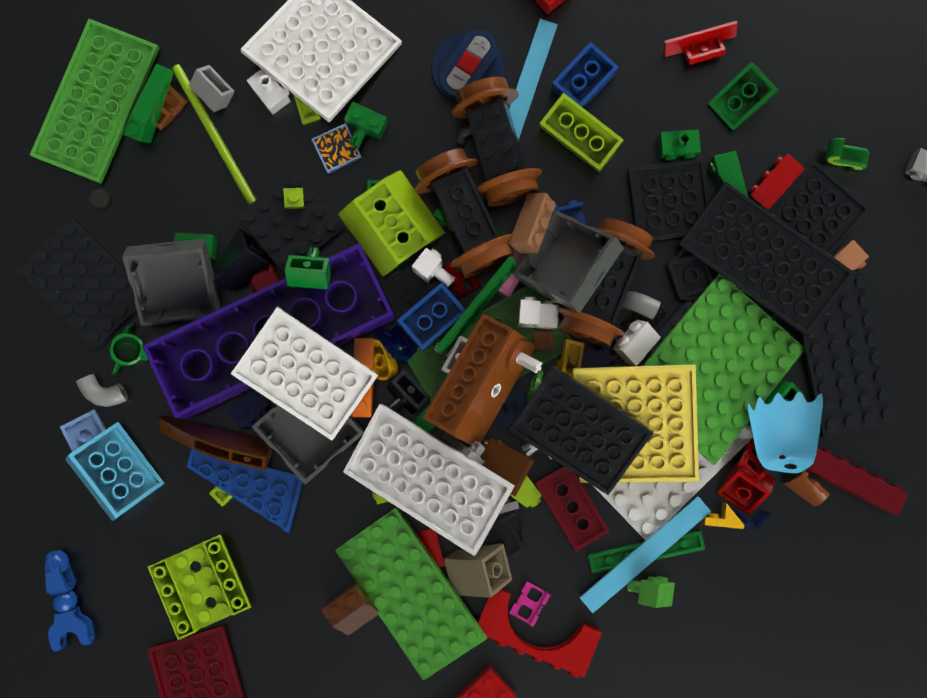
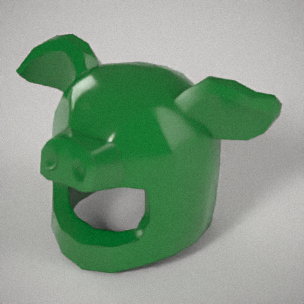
[109,323,148,375]

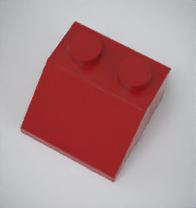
[716,461,775,515]

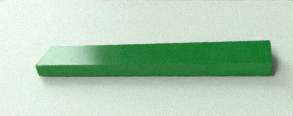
[436,256,518,356]
[587,530,705,574]

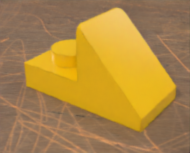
[556,339,585,378]
[701,502,744,529]

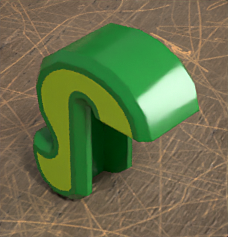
[825,138,870,170]

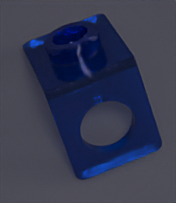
[733,509,772,531]

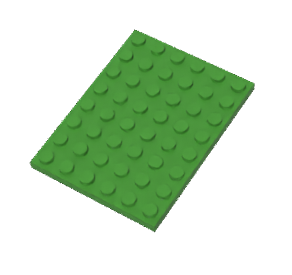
[643,273,804,465]

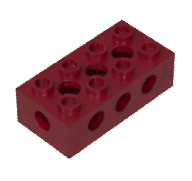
[534,465,609,551]

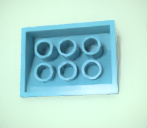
[65,422,164,521]

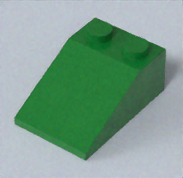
[708,62,779,131]

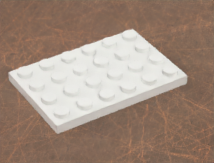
[231,306,378,440]

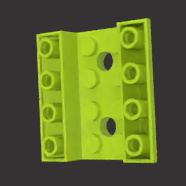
[338,170,445,277]
[148,534,251,640]

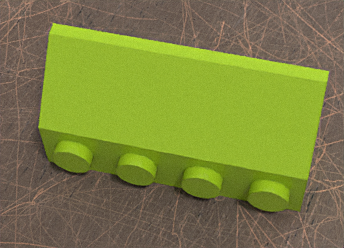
[539,93,624,173]

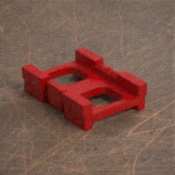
[442,262,481,297]
[738,439,767,480]

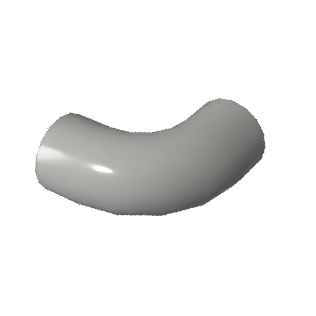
[621,291,661,319]
[76,374,128,407]

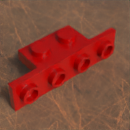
[664,21,738,65]

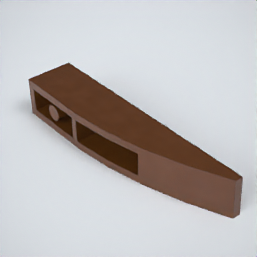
[159,415,273,471]

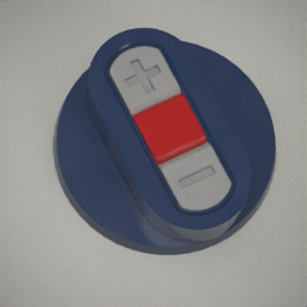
[431,30,506,104]

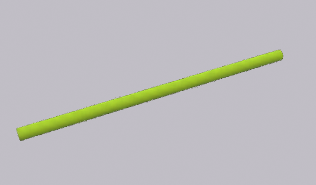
[172,64,256,205]

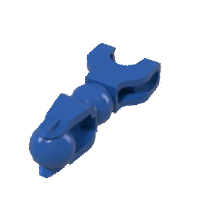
[43,550,95,652]

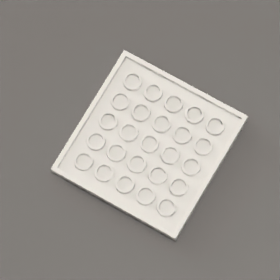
[241,0,402,122]

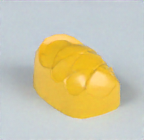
[374,339,399,381]

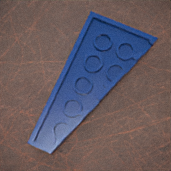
[187,449,303,534]

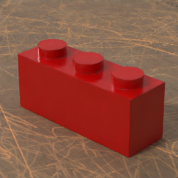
[748,154,805,211]

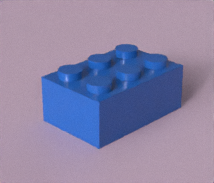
[551,42,619,108]
[397,282,466,352]

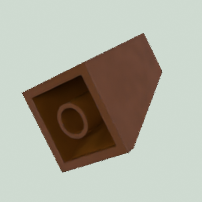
[481,437,534,496]
[321,582,379,636]

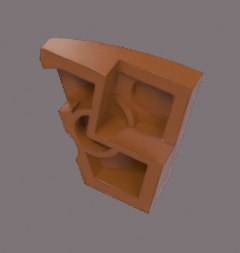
[783,470,830,507]

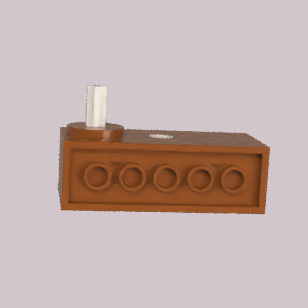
[423,314,542,445]

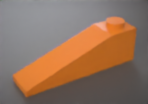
[351,338,374,417]

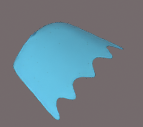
[747,392,823,473]

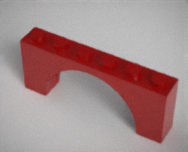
[477,589,602,678]

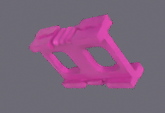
[509,581,551,627]

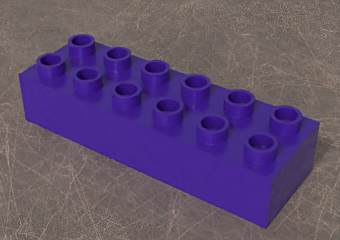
[142,243,396,419]

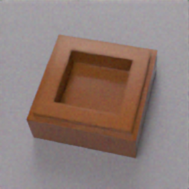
[533,331,553,351]

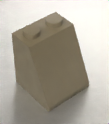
[444,543,512,598]

